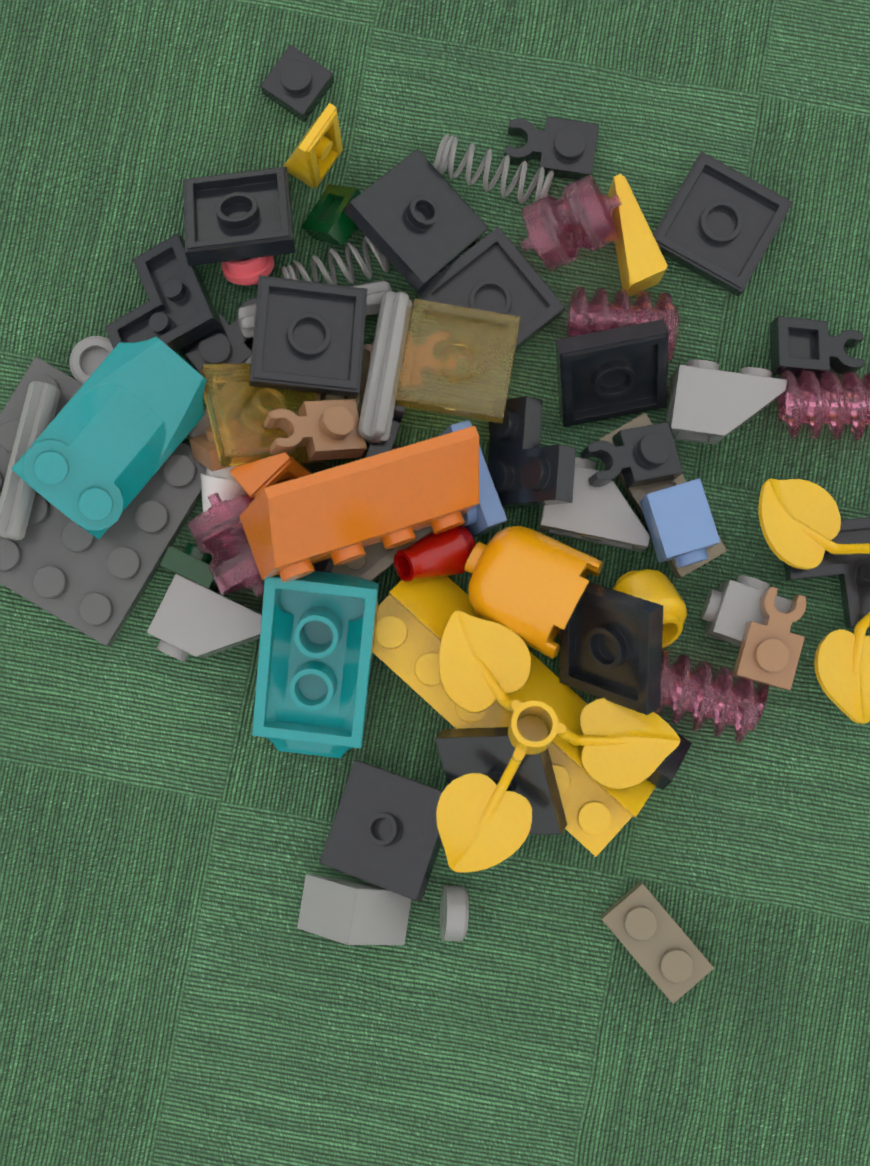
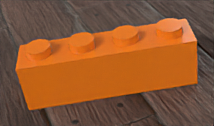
[239,426,479,583]

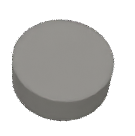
[69,336,113,384]
[439,885,469,942]

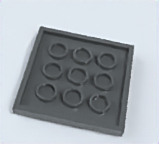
[0,357,207,647]

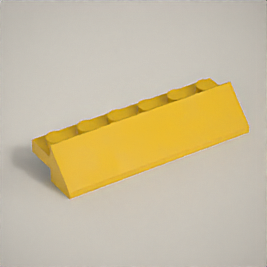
[372,576,656,857]

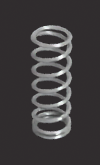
[434,133,554,210]
[282,236,390,286]

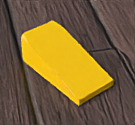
[284,103,343,189]
[608,174,668,298]

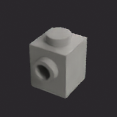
[701,575,792,646]

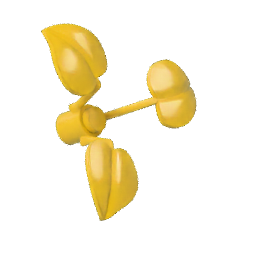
[758,478,870,725]
[436,610,680,873]

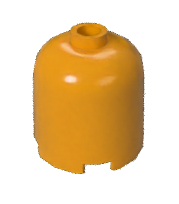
[464,526,604,659]

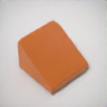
[229,452,312,499]

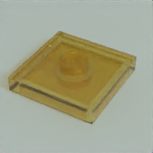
[396,299,521,424]
[200,363,326,467]

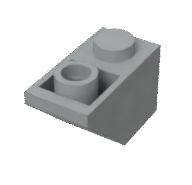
[665,360,787,445]

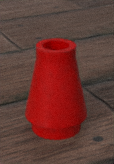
[394,525,476,582]

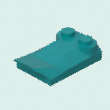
[11,336,207,539]
[252,571,379,758]

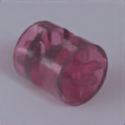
[520,174,622,271]
[187,493,265,597]

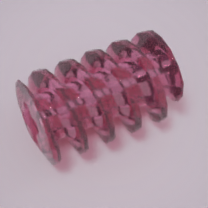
[566,286,679,361]
[776,370,870,440]
[654,648,769,744]

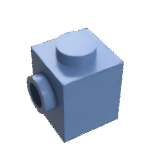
[640,478,720,569]

